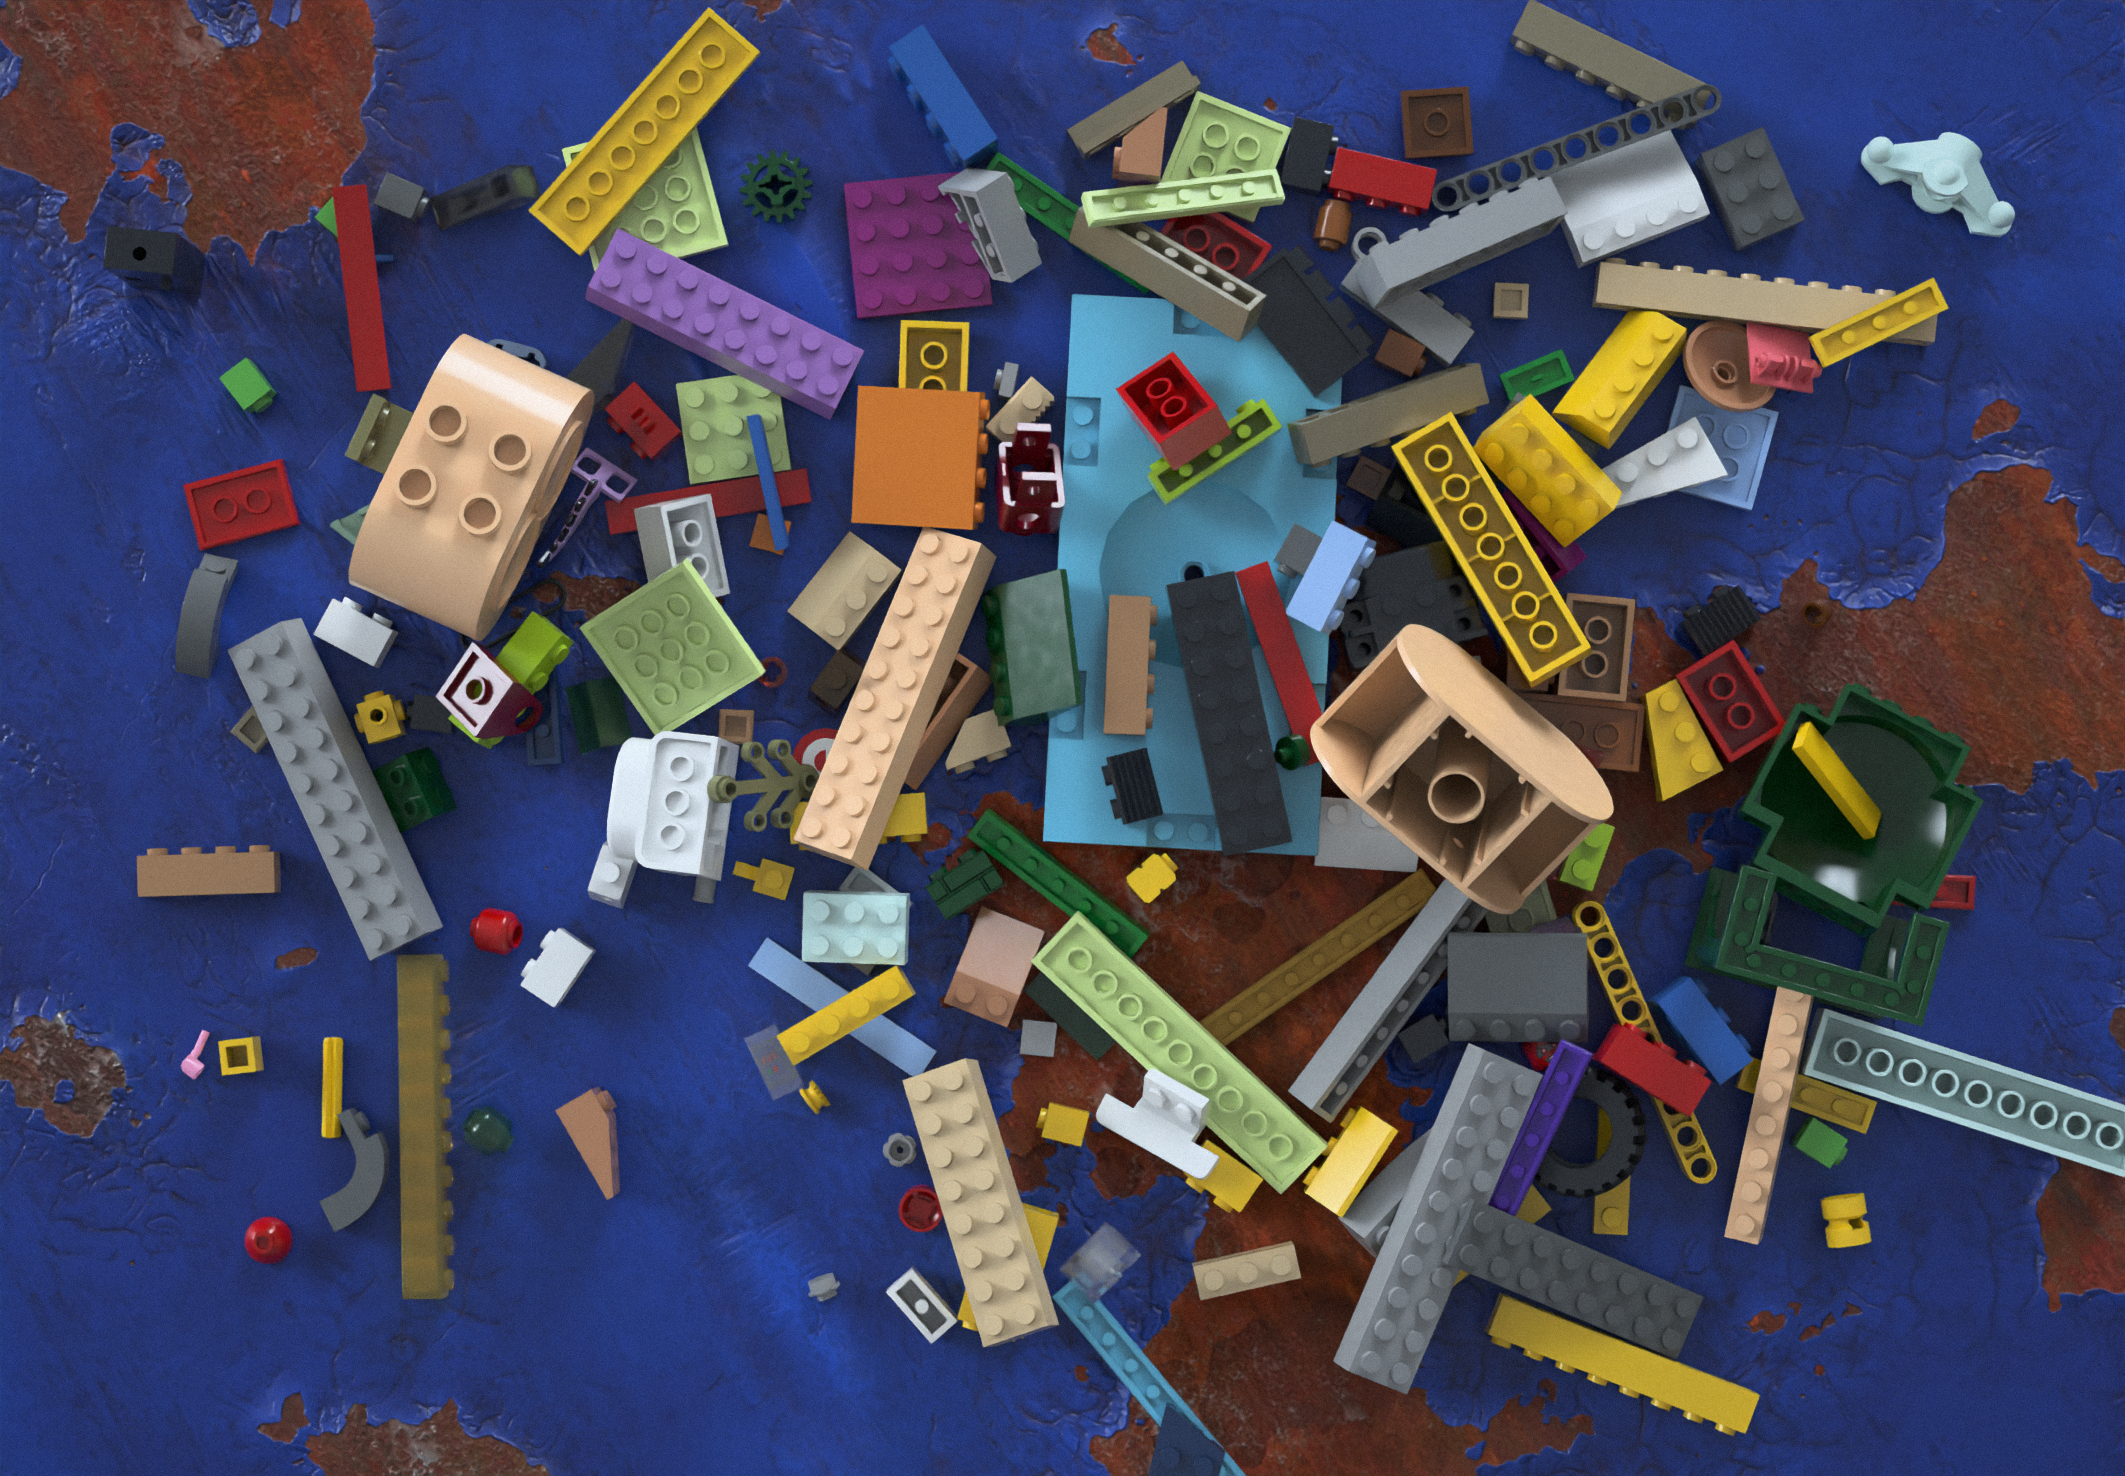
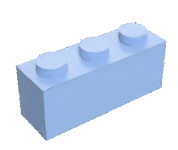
[1285,521,1377,635]

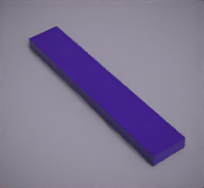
[1488,1039,1594,1217]

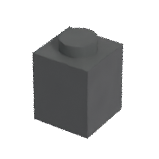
[374,172,431,224]
[1273,523,1323,580]

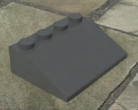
[1448,932,1589,1042]

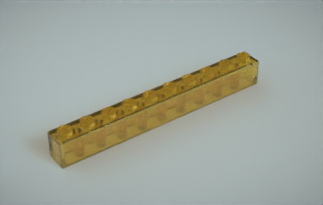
[397,954,454,1299]

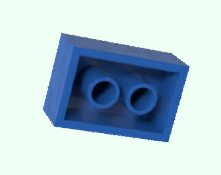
[1648,976,1753,1085]

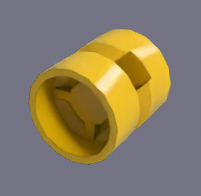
[1820,1193,1872,1248]

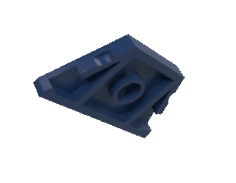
[1148,1403,1226,1476]

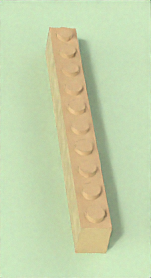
[1592,258,1938,346]

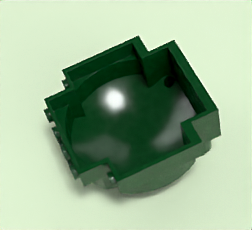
[1736,683,1984,938]

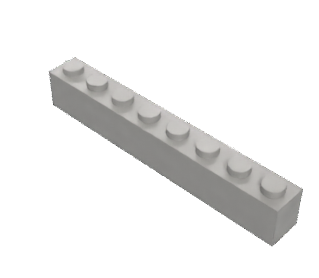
[1288,878,1488,1123]

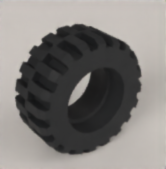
[1535,1066,1648,1198]

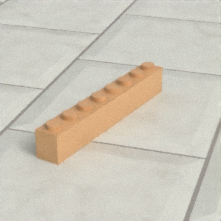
[1724,987,1814,1245]

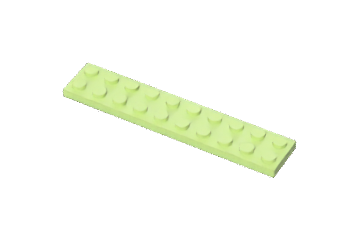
[1031,911,1328,1194]

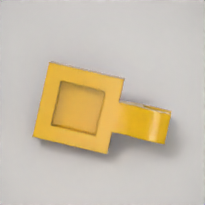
[732,858,795,901]

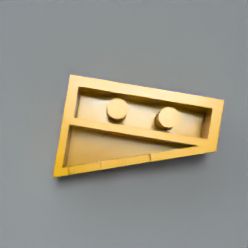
[1640,679,1723,802]

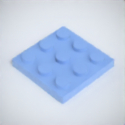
[1666,385,1779,511]

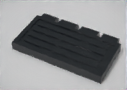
[1241,245,1376,398]

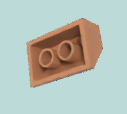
[1112,107,1168,188]

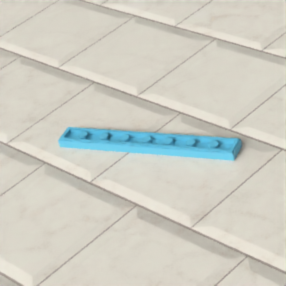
[1052,1275,1246,1476]

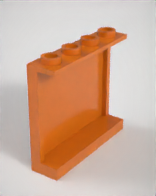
[851,386,990,530]

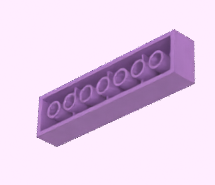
[585,229,864,420]

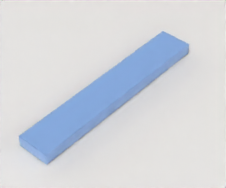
[748,937,937,1077]

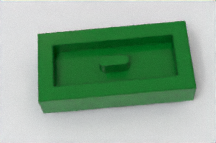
[1498,349,1575,403]

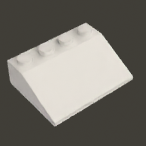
[1542,130,1710,268]

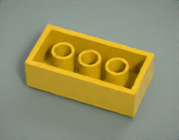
[899,320,970,392]
[1473,394,1623,548]

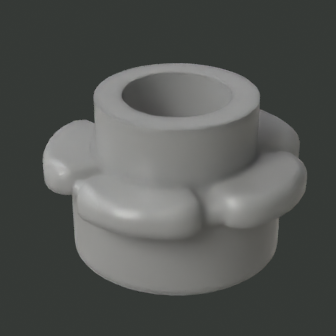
[883,1133,916,1167]
[808,1273,840,1301]

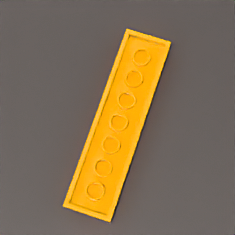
[528,7,761,257]

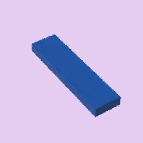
[746,414,790,551]

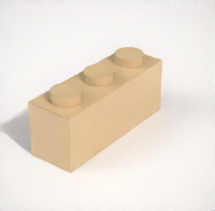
[1192,1241,1301,1300]

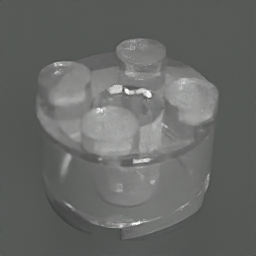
[1060,1221,1141,1304]

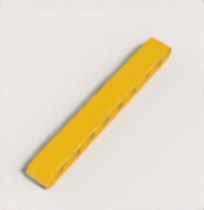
[1571,901,1717,1184]

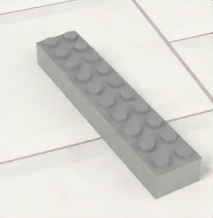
[228,618,443,960]
[1333,1043,1543,1394]

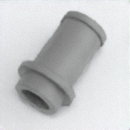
[692,877,716,903]

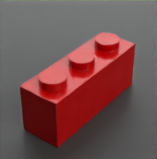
[1327,147,1437,218]

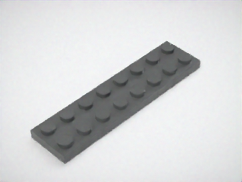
[1442,1197,1704,1360]

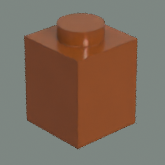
[1372,329,1428,381]

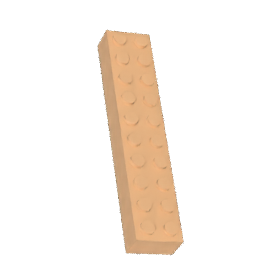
[793,527,997,871]

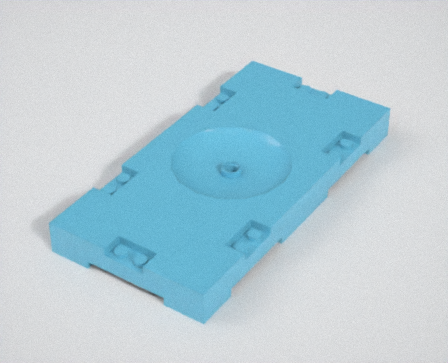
[1043,294,1342,856]

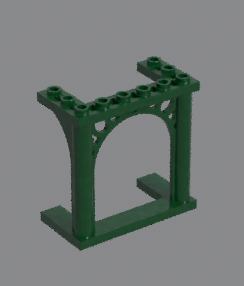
[1683,865,1950,1026]

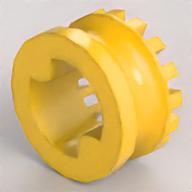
[799,1080,831,1115]

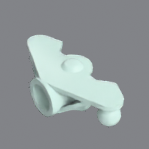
[1861,132,2015,237]

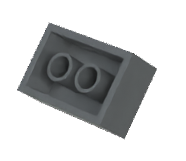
[1695,127,1805,253]

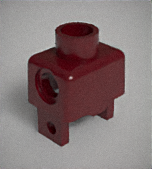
[994,423,1065,536]

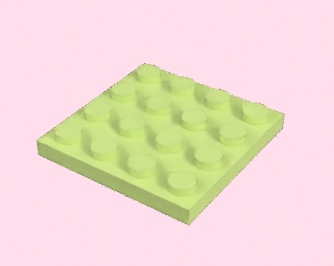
[562,127,729,271]
[580,558,766,735]

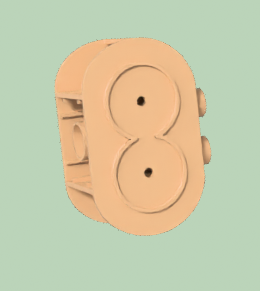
[349,334,594,641]
[1310,624,1614,915]

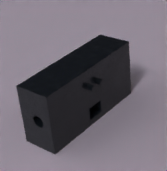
[103,226,206,295]

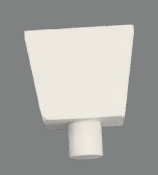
[587,841,638,909]

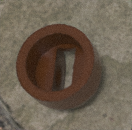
[1802,598,1833,628]

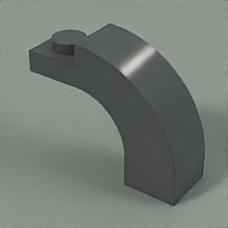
[176,553,238,679]
[319,1107,390,1232]

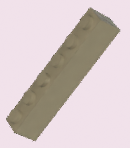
[1509,0,1711,130]
[1069,206,1267,342]
[1287,363,1489,468]

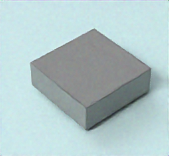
[1020,1019,1057,1057]

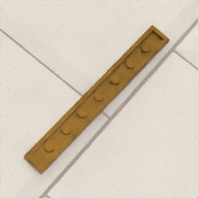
[1199,868,1436,1046]

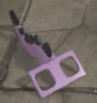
[536,447,638,569]

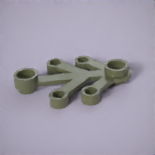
[707,739,819,832]

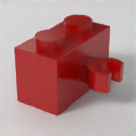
[605,381,683,462]

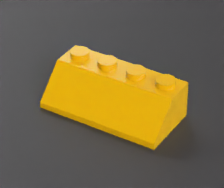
[1552,310,1687,450]

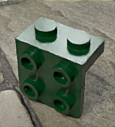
[372,747,457,834]

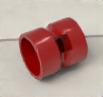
[899,1184,943,1232]

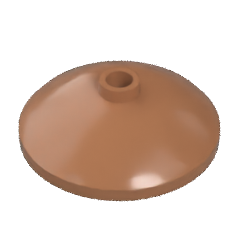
[1683,320,1776,413]

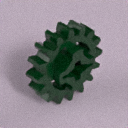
[739,150,813,225]

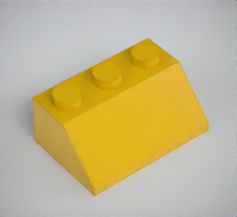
[1302,1105,1398,1218]

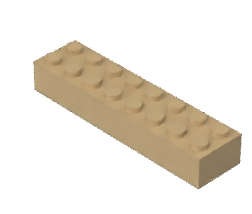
[902,1058,1059,1347]

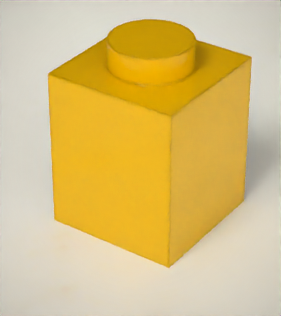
[218,1036,264,1076]
[1036,1102,1089,1147]

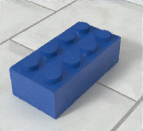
[887,25,999,170]

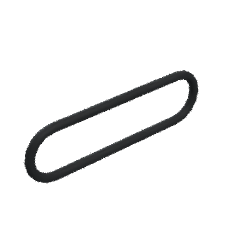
[459,578,567,650]

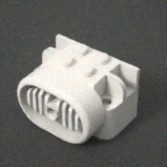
[607,731,740,881]

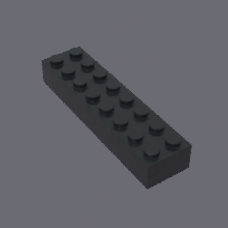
[1165,571,1293,857]

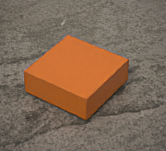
[749,513,792,555]

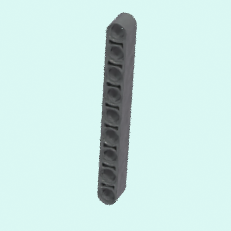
[1432,84,1722,212]

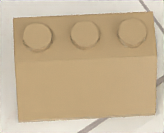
[787,531,903,651]

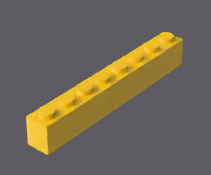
[1485,1292,1760,1436]

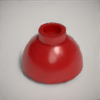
[244,1216,293,1264]

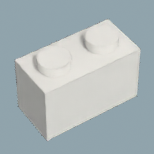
[313,597,398,668]
[521,928,596,1008]
[886,1266,958,1344]

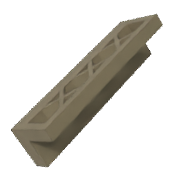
[1067,60,1201,161]

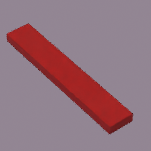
[331,184,391,392]
[605,468,812,536]
[1235,561,1322,767]

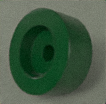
[1274,734,1310,770]

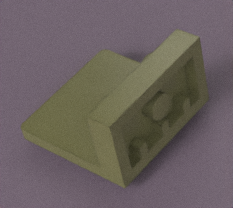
[344,394,414,475]

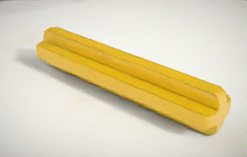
[321,1037,343,1138]

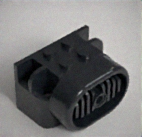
[1337,540,1488,673]

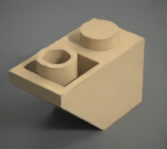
[945,709,1012,774]

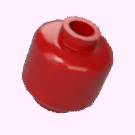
[470,908,523,955]

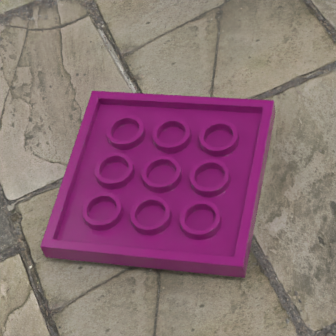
[844,172,993,320]

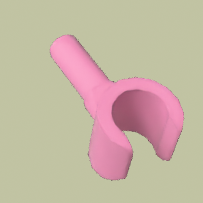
[181,1030,210,1079]

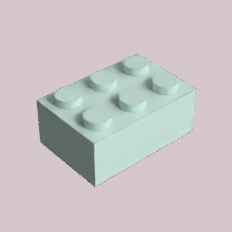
[802,890,910,965]

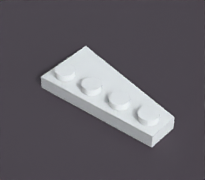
[1601,416,1729,509]

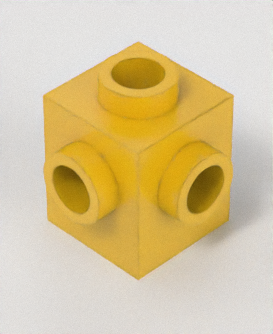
[354,691,406,745]

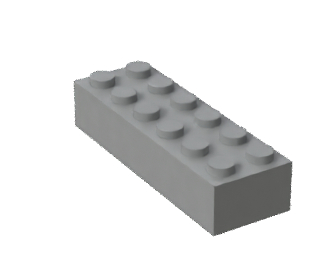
[1355,176,1568,310]

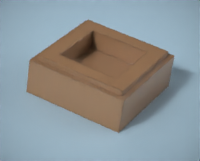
[718,709,755,744]

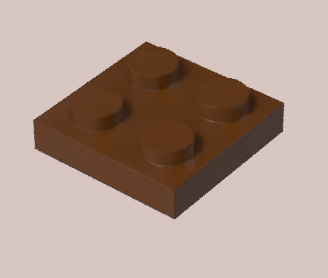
[1400,86,1474,161]

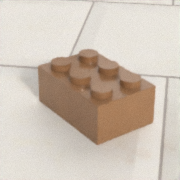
[1553,593,1635,703]

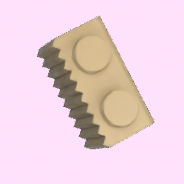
[985,376,1054,444]

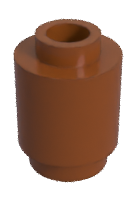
[1313,199,1353,252]

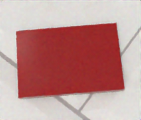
[183,459,301,551]

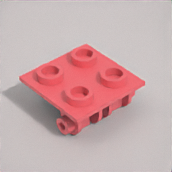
[1746,322,1822,394]

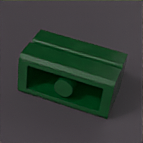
[925,848,1005,921]

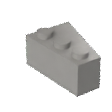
[938,167,1042,283]

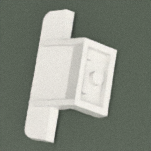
[1096,1068,1219,1180]

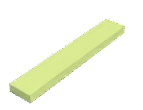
[1081,169,1285,228]

